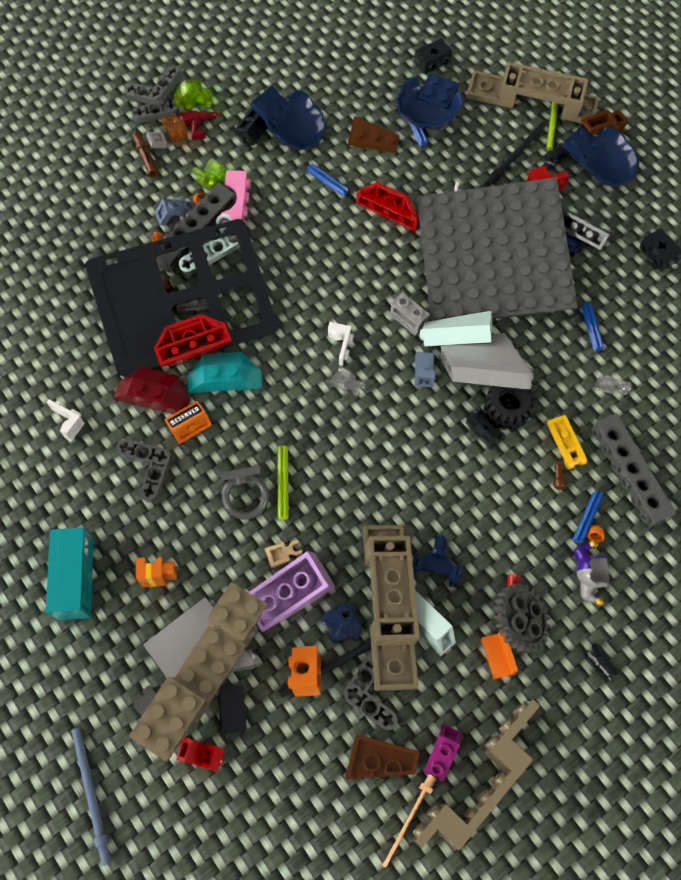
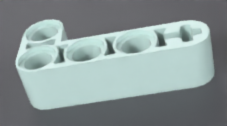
[179,214,239,275]

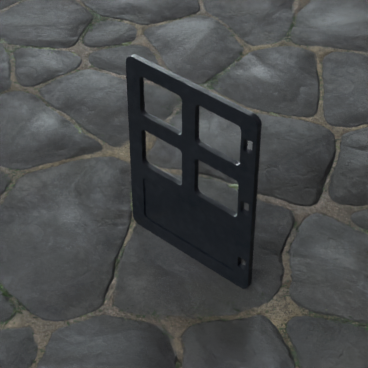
[85,219,278,377]

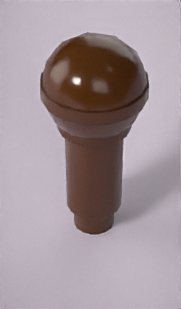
[553,462,567,490]

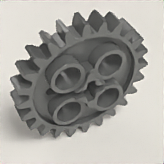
[493,583,551,653]

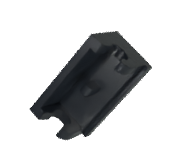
[234,108,267,146]
[465,407,505,450]
[218,685,247,734]

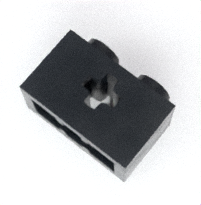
[414,38,452,75]
[639,228,681,272]

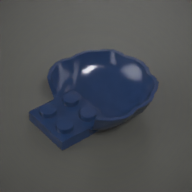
[396,73,463,130]
[250,85,327,151]
[562,124,639,188]

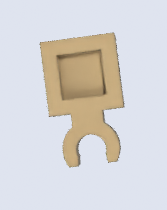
[265,540,303,569]

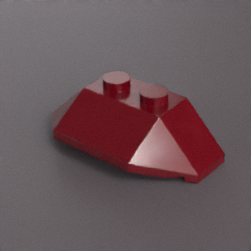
[113,367,190,414]

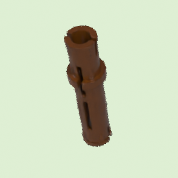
[132,132,159,177]

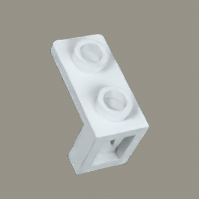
[328,322,354,366]
[47,399,85,442]

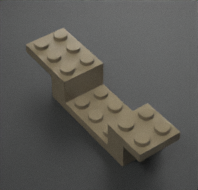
[466,62,599,123]
[363,525,420,691]
[129,582,268,762]
[412,700,540,850]

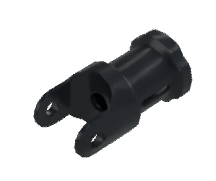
[542,142,569,169]
[583,643,621,683]

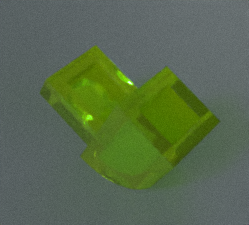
[174,79,213,110]
[191,159,230,191]

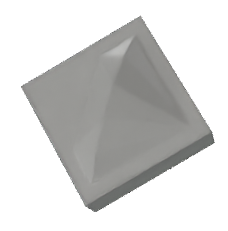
[146,132,168,149]

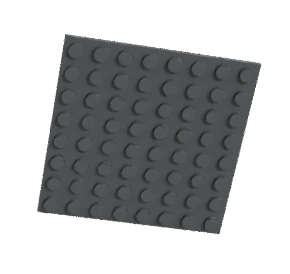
[417,177,577,321]

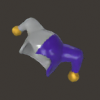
[574,540,609,606]

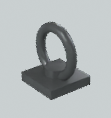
[220,465,269,520]

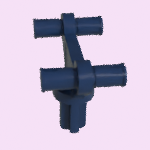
[412,535,462,588]

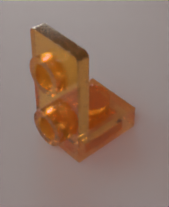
[160,113,188,144]

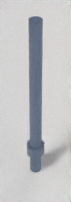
[72,728,111,866]

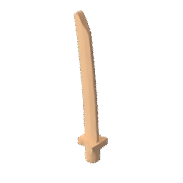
[382,774,436,868]

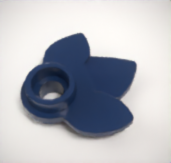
[321,603,361,643]

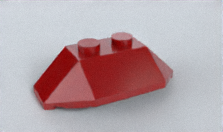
[356,182,419,232]
[154,314,232,366]

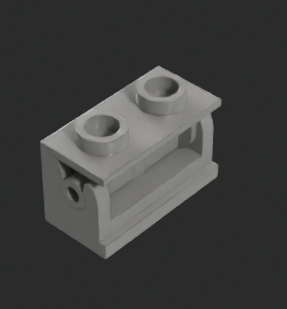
[389,292,430,336]

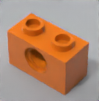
[288,645,321,697]

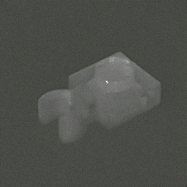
[330,367,365,396]
[595,375,631,395]

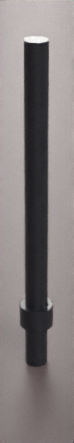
[484,122,546,187]
[278,637,372,698]

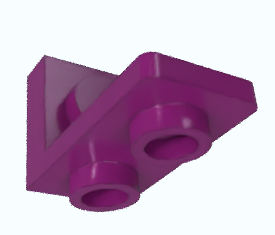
[424,724,462,781]

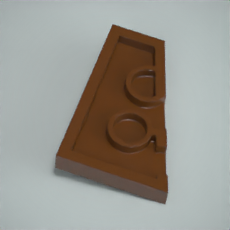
[348,115,400,153]
[345,734,420,779]

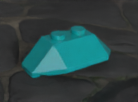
[187,352,262,393]

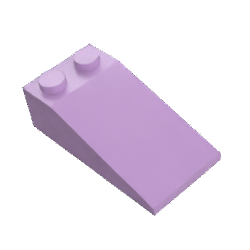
[249,551,336,632]

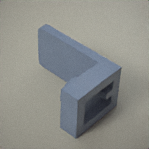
[155,198,195,226]
[414,352,435,387]

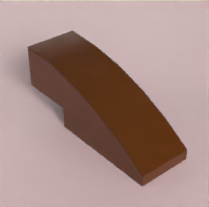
[581,110,628,135]

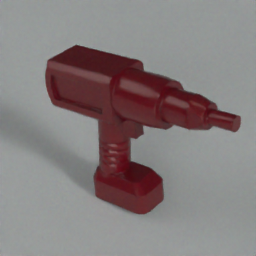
[180,110,221,140]

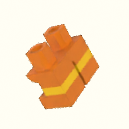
[136,556,178,588]

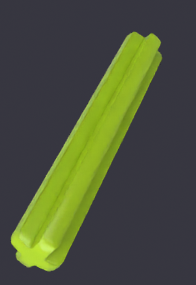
[278,446,289,520]

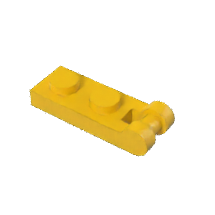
[547,415,587,470]

